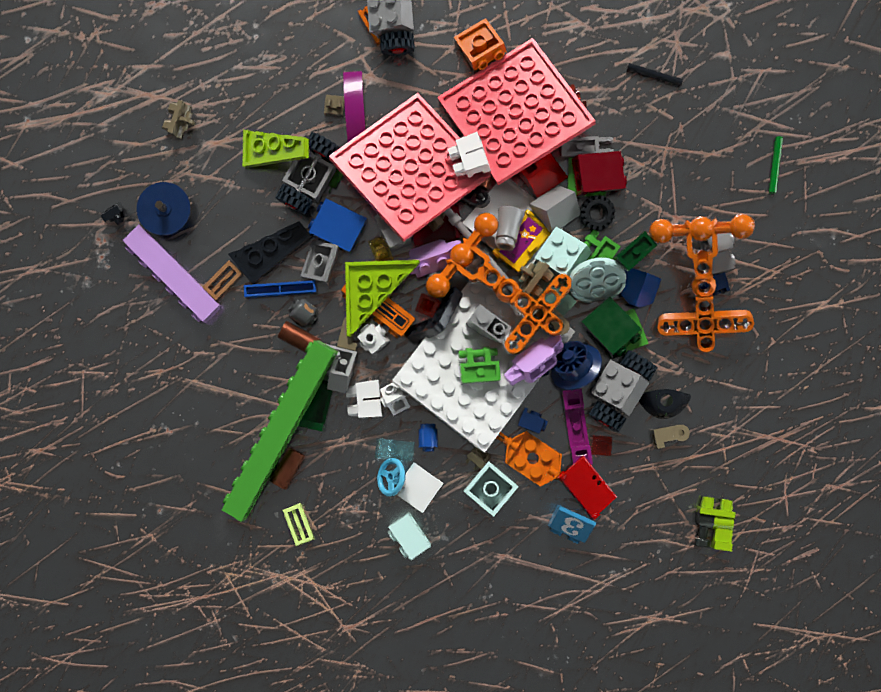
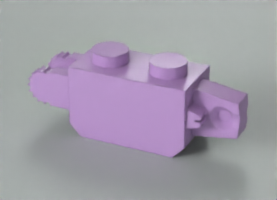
[406,239,462,278]
[504,335,564,386]

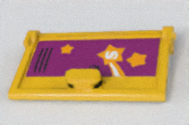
[492,210,551,273]

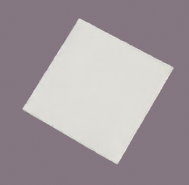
[396,463,443,513]

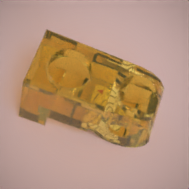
[368,235,394,261]

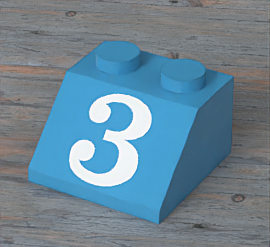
[548,505,596,544]

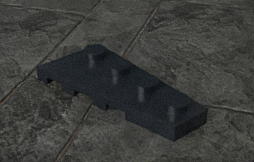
[228,221,312,284]

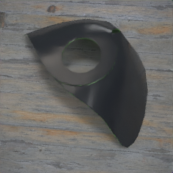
[639,389,691,419]

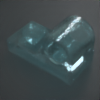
[374,438,415,462]

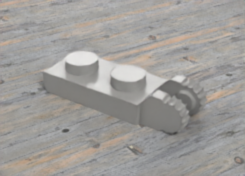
[560,136,614,158]

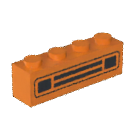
[341,284,416,338]

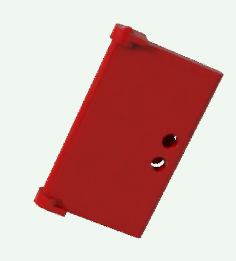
[557,455,617,520]

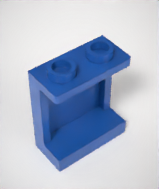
[308,198,368,255]

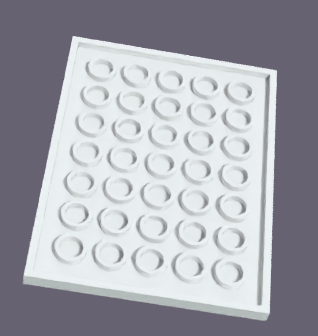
[392,261,575,453]

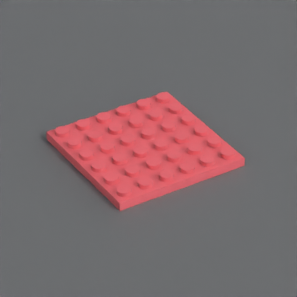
[437,38,596,185]
[329,93,491,242]

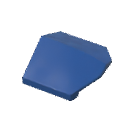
[620,268,661,308]

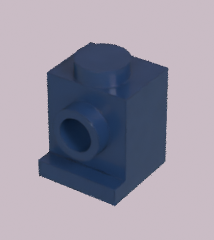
[699,272,730,296]
[517,407,548,434]

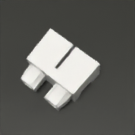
[447,132,491,178]
[346,380,383,418]

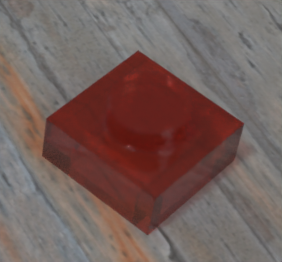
[591,435,612,456]

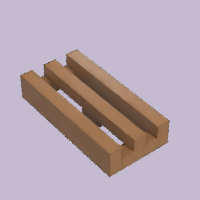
[203,260,243,301]

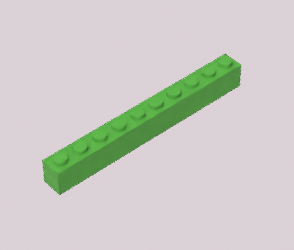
[222,340,338,522]

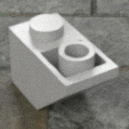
[466,304,512,344]

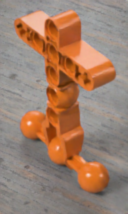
[426,213,572,355]
[649,214,755,352]

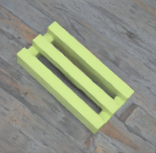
[283,503,315,546]

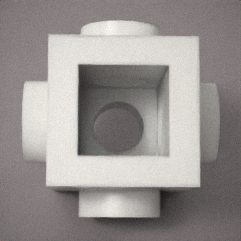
[358,324,390,354]
[380,383,410,416]

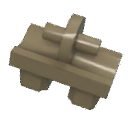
[162,100,195,139]
[520,261,554,297]

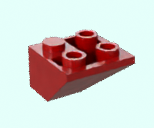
[518,153,568,198]

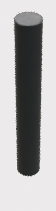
[627,63,683,86]

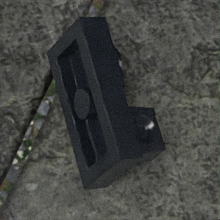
[101,202,124,225]

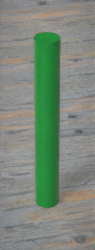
[769,136,783,194]

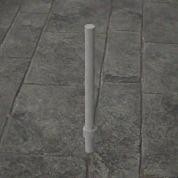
[444,208,513,293]

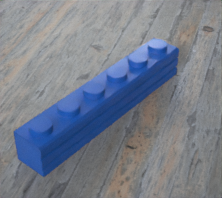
[244,280,317,298]

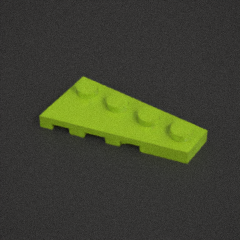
[243,130,309,168]

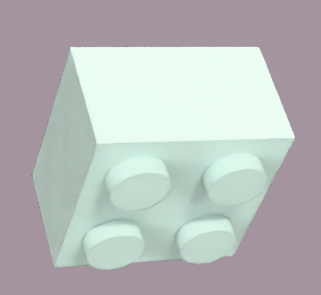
[534,227,592,281]
[463,461,519,517]
[388,512,431,560]

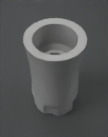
[496,206,525,251]

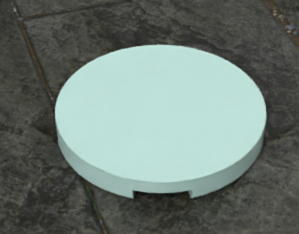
[569,258,626,303]

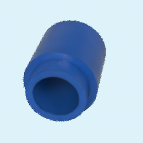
[418,424,438,452]

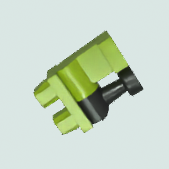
[694,496,736,552]

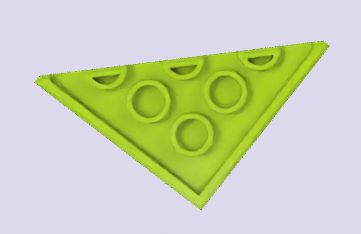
[345,260,420,337]

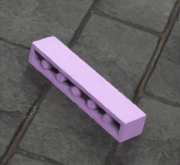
[123,225,222,323]

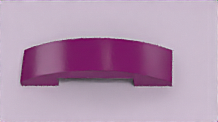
[343,71,366,142]
[562,388,593,464]

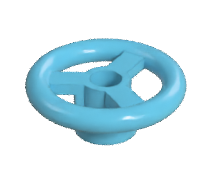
[377,458,406,497]

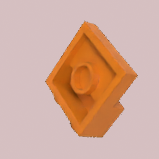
[454,18,507,71]

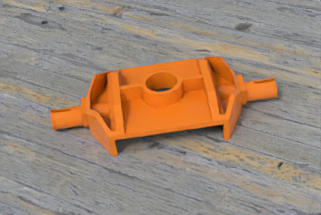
[496,431,562,487]

